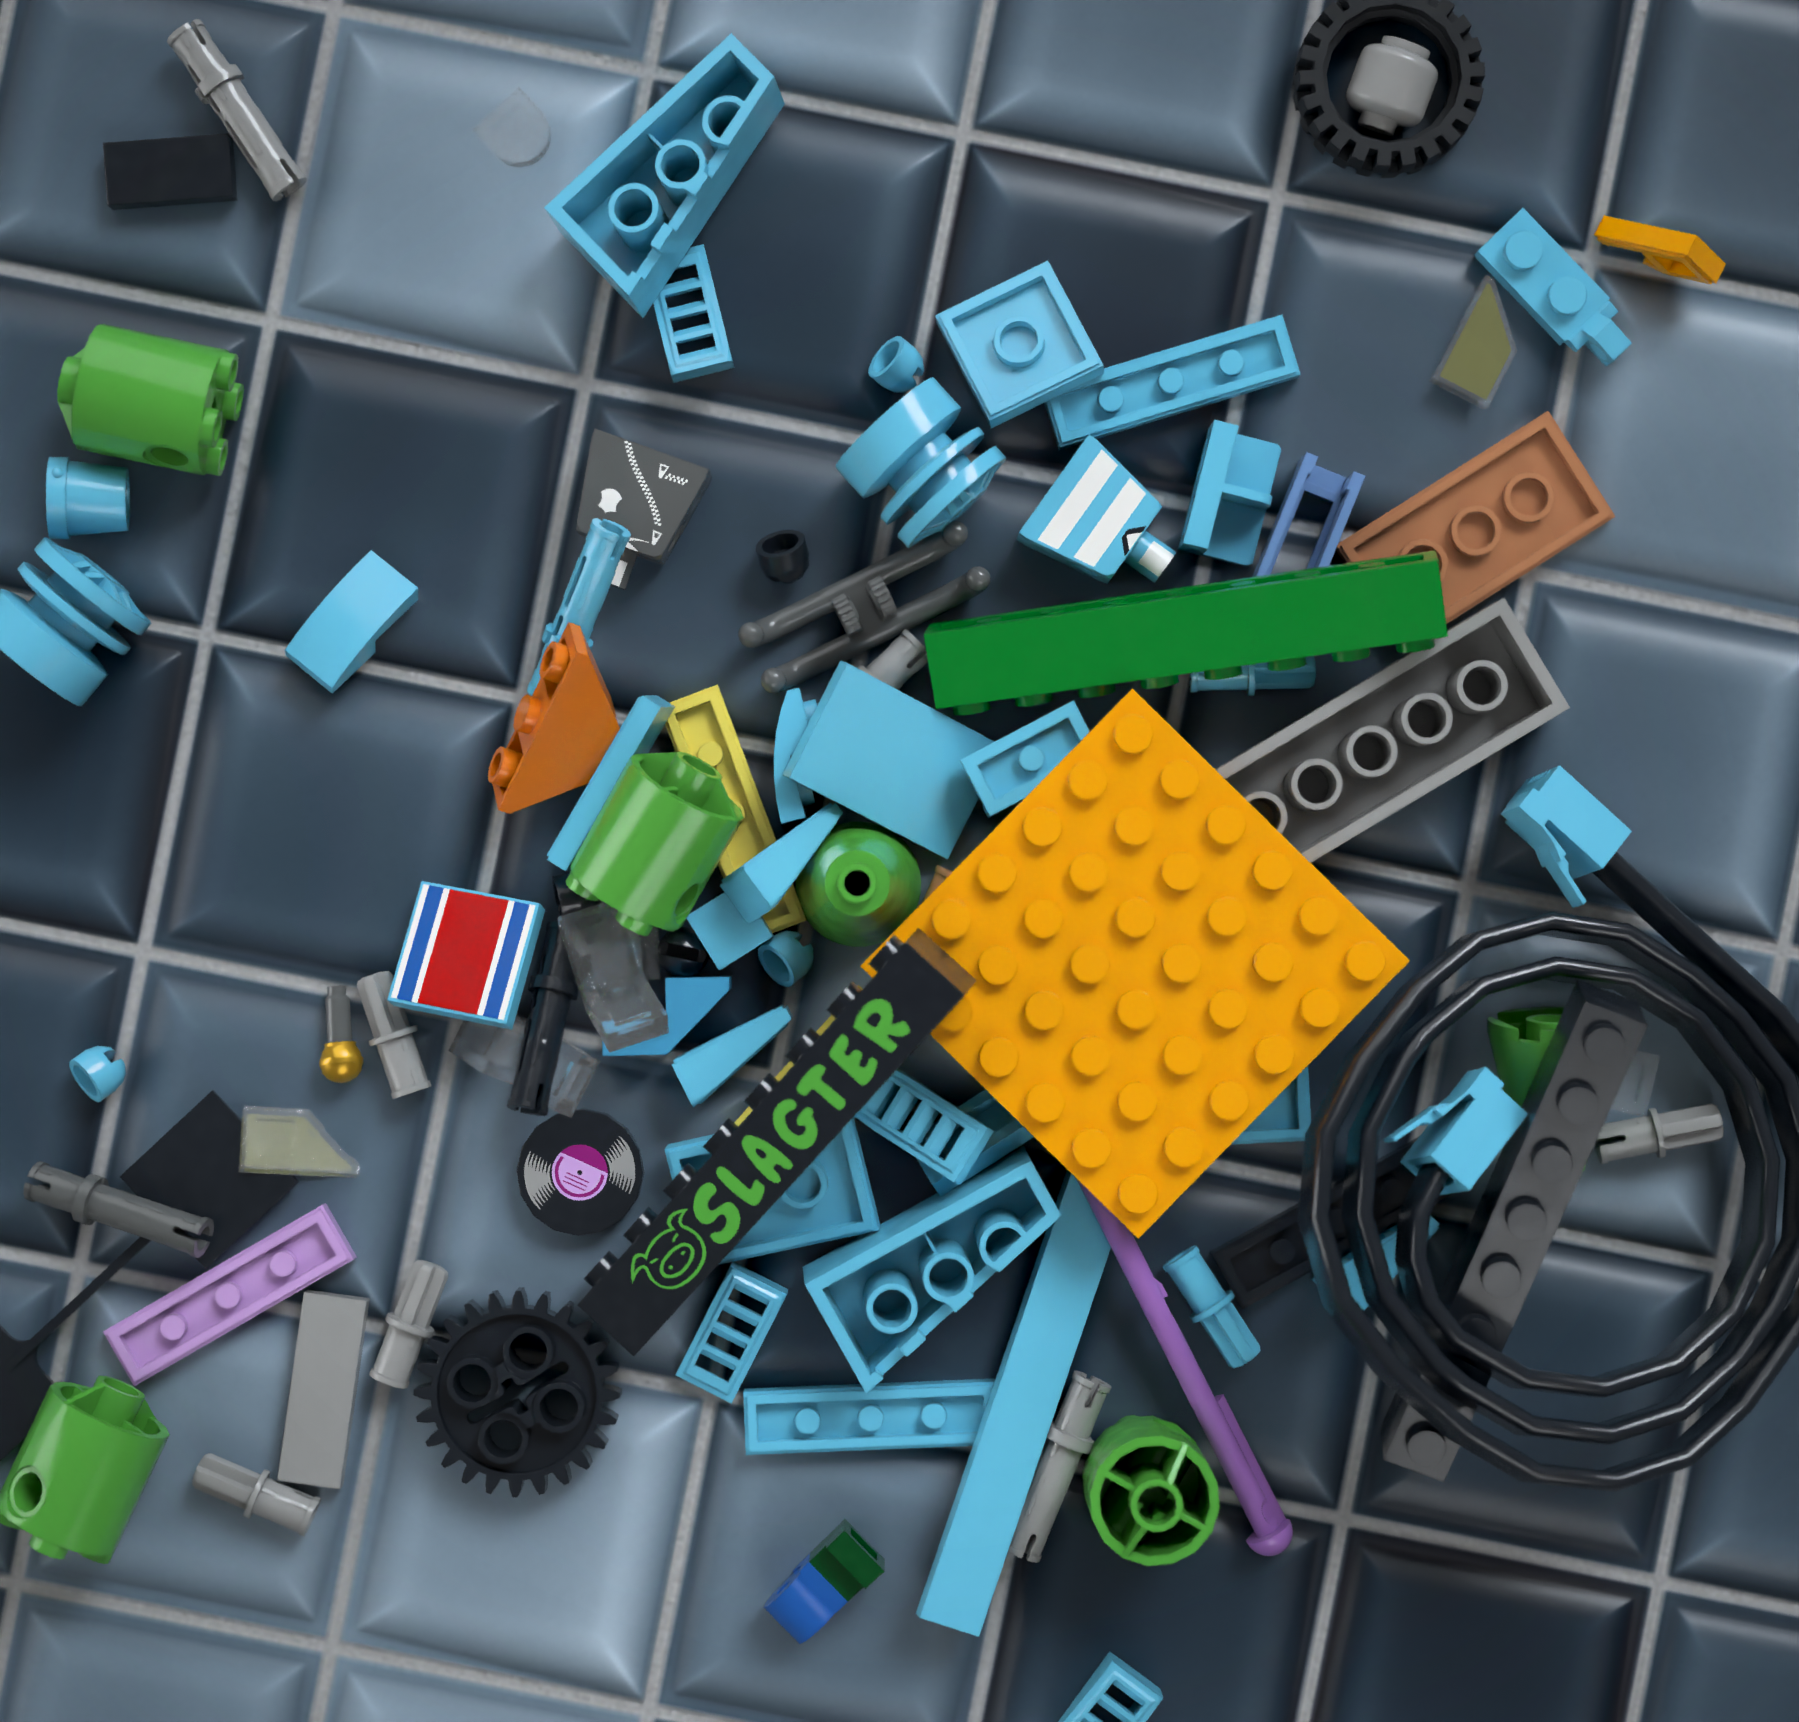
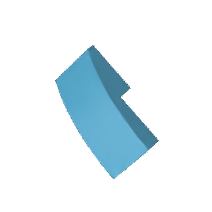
[285,550,418,694]
[774,688,817,825]

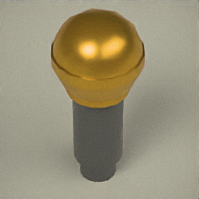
[319,985,363,1083]

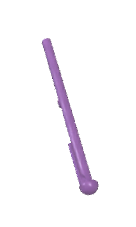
[1076,1178,1293,1556]

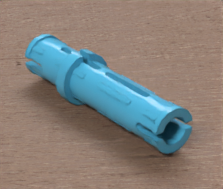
[527,518,631,696]

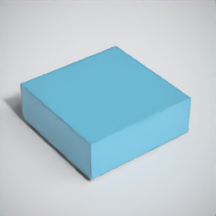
[687,892,774,970]

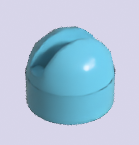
[868,336,924,393]
[758,930,814,987]
[69,1045,126,1102]

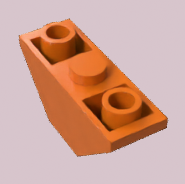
[488,622,620,814]

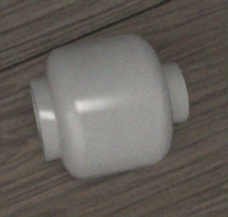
[1345,36,1438,136]

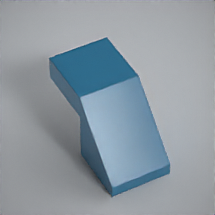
[602,976,732,1056]

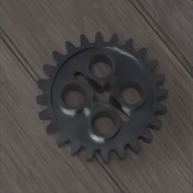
[413,1287,622,1497]

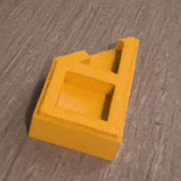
[1594,215,1726,284]

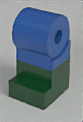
[763,1519,885,1644]

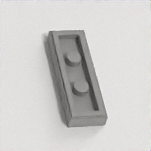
[277,1290,370,1489]

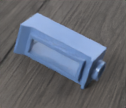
[1252,452,1365,577]

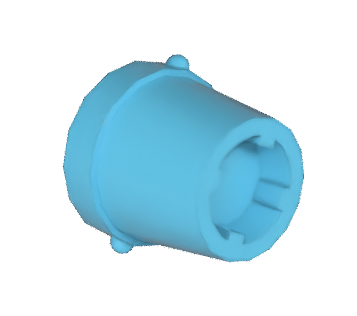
[46,457,130,539]

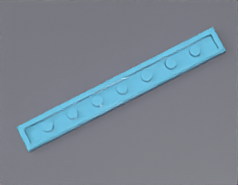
[916,1169,1111,1637]

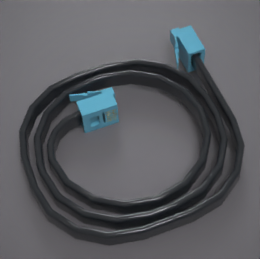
[1298,765,1799,1492]

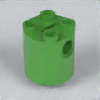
[57,324,244,476]
[565,752,744,936]
[0,1375,170,1564]
[1082,1415,1220,1566]

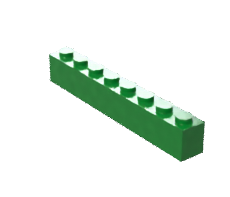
[924,550,1448,716]

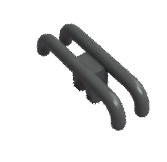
[738,521,991,693]

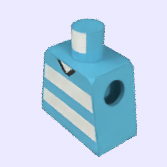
[1016,434,1176,584]

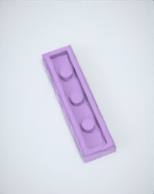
[103,1203,357,1386]

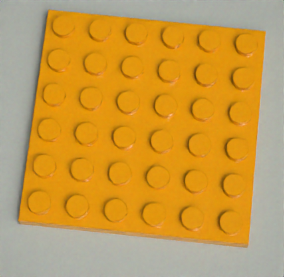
[860,688,1410,1239]

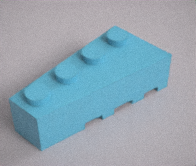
[544,33,785,318]
[802,1146,1061,1394]

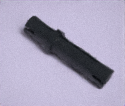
[507,921,587,1116]

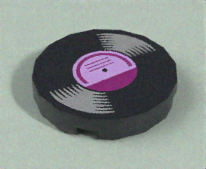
[517,1108,645,1236]

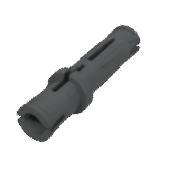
[23,1161,214,1258]

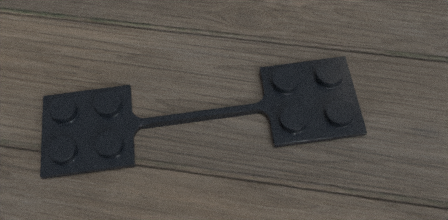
[0,1090,299,1461]

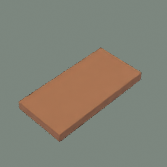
[1335,411,1616,645]

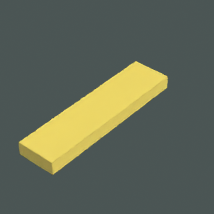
[665,684,806,933]

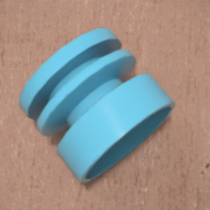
[835,377,1006,548]
[0,537,152,706]

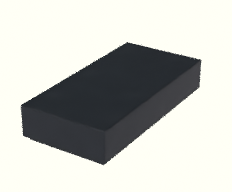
[103,133,238,210]

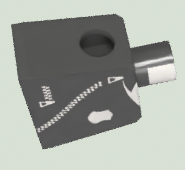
[576,429,712,590]

